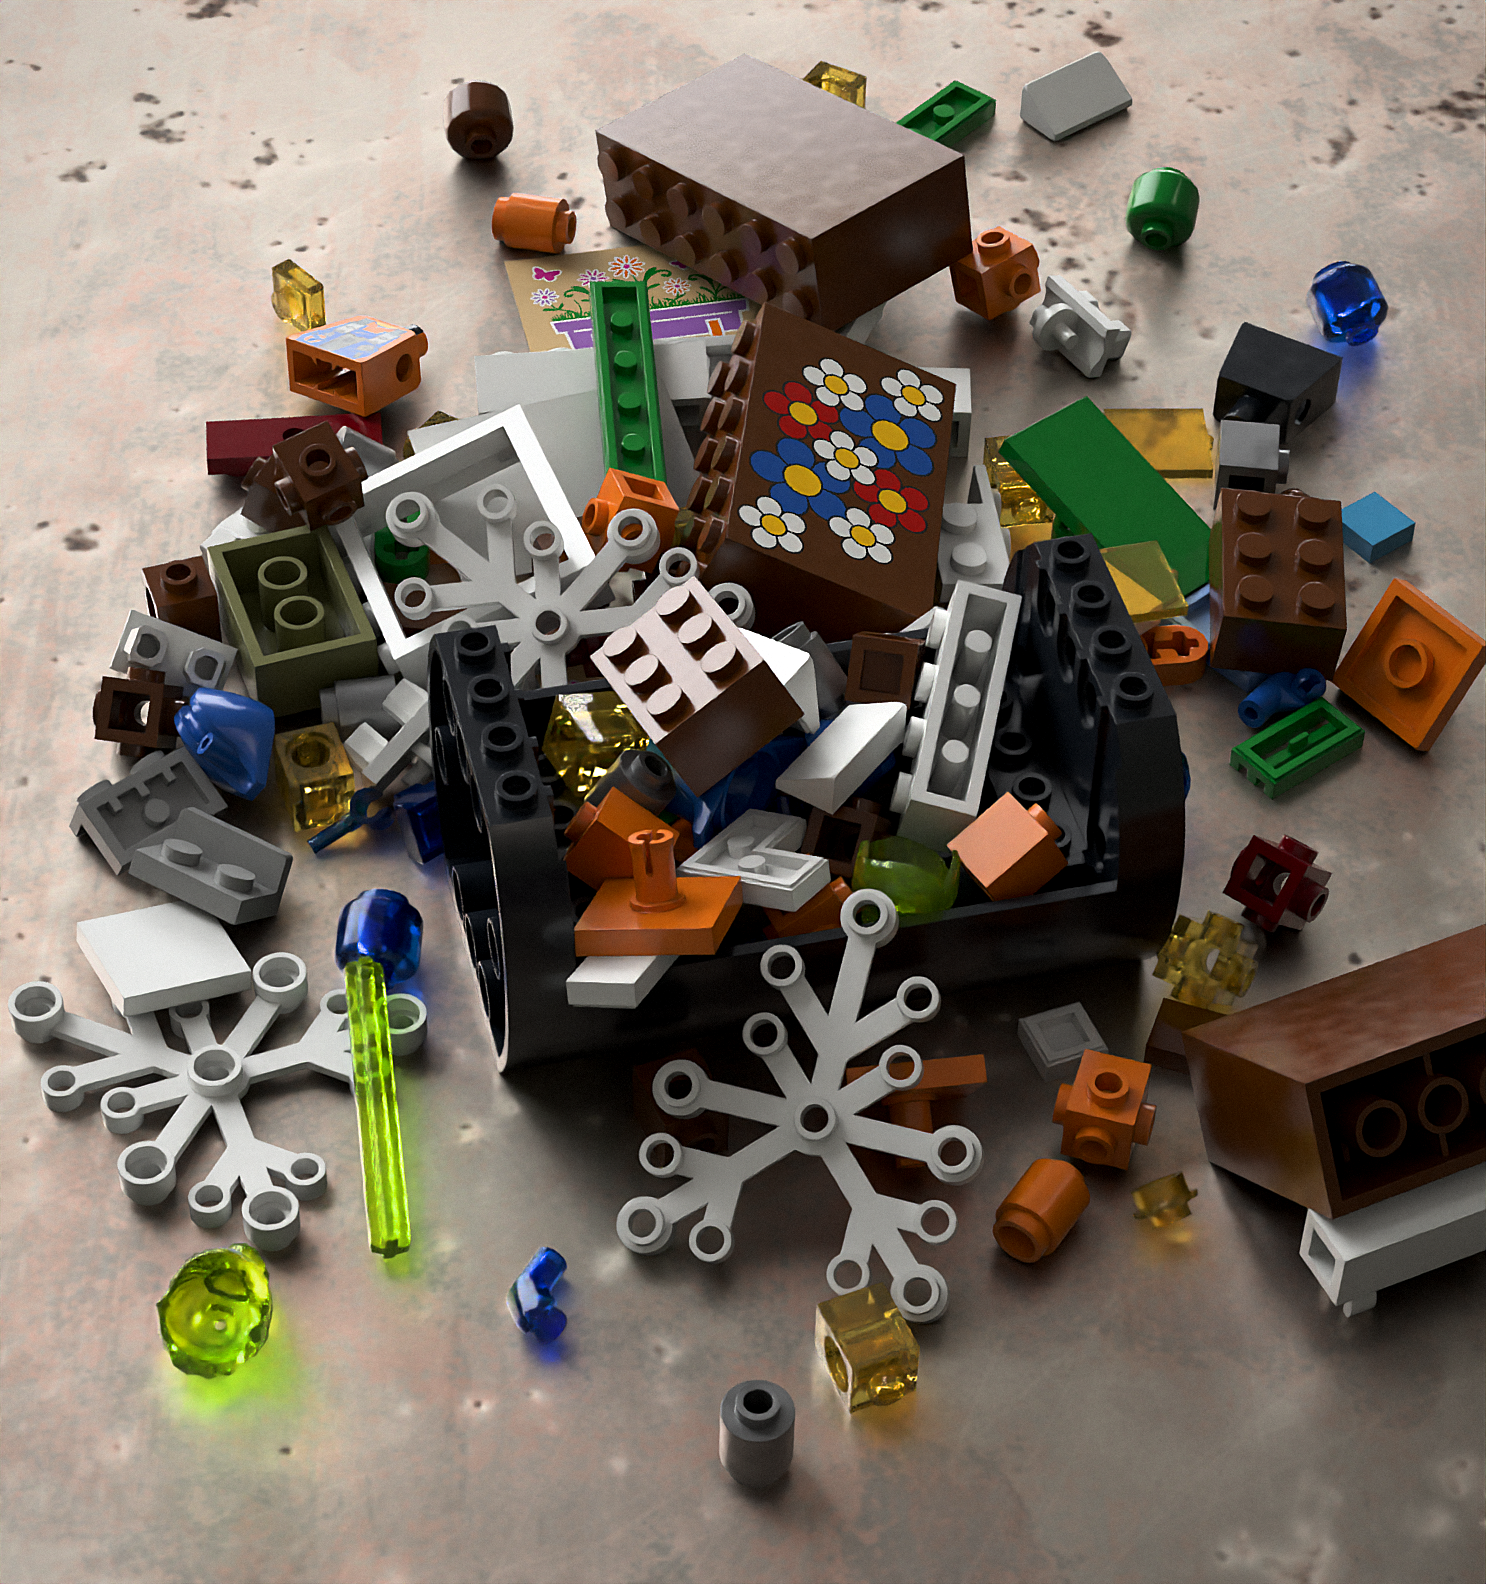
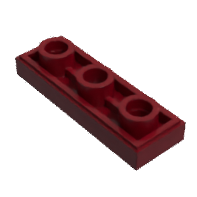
[206,412,383,477]

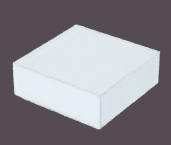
[1017,1002,1108,1082]

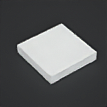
[77,900,251,1017]

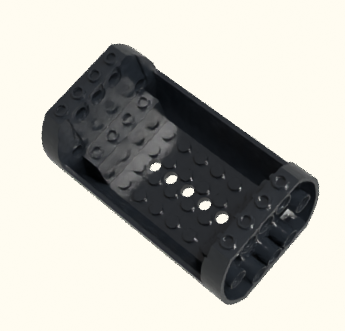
[427,533,1185,1072]

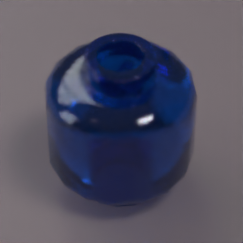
[1306,261,1388,346]
[334,889,424,993]

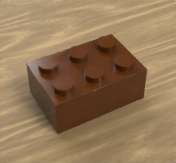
[1209,488,1347,681]
[589,576,805,798]

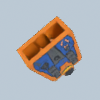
[286,316,428,417]

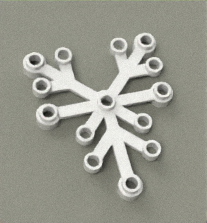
[386,483,755,689]
[616,889,984,1324]
[8,952,428,1251]

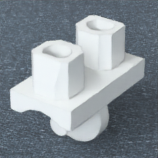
[1029,275,1131,378]
[109,609,238,698]
[343,678,434,799]

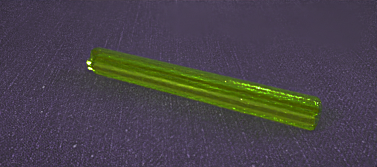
[343,956,411,1259]

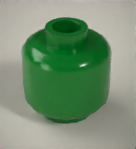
[1125,167,1200,250]

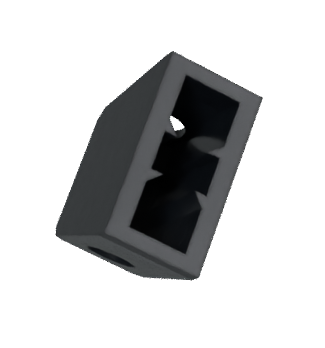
[1213,321,1343,444]

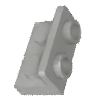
[69,745,228,876]
[128,807,293,925]

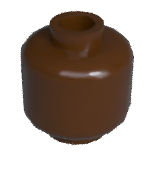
[442,80,514,160]

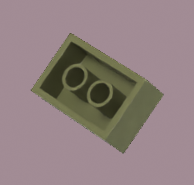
[207,525,379,718]

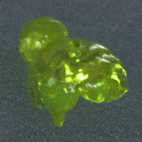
[851,836,960,924]
[155,1243,273,1380]

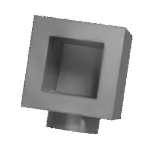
[1213,420,1290,510]

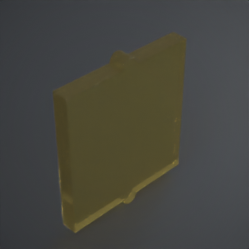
[1103,408,1214,479]
[1099,540,1189,623]

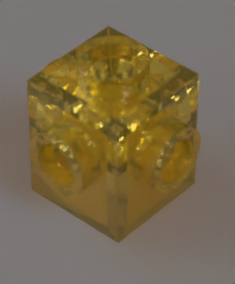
[1152,910,1259,1009]

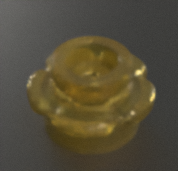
[1130,1171,1198,1229]

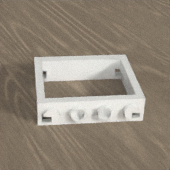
[327,404,616,692]

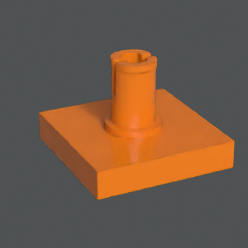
[1330,578,1486,752]
[574,829,744,956]
[840,1054,987,1169]

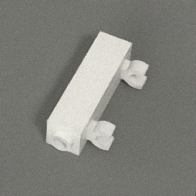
[1299,1162,1486,1318]

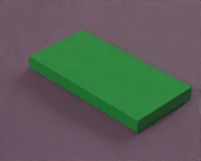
[998,396,1211,613]

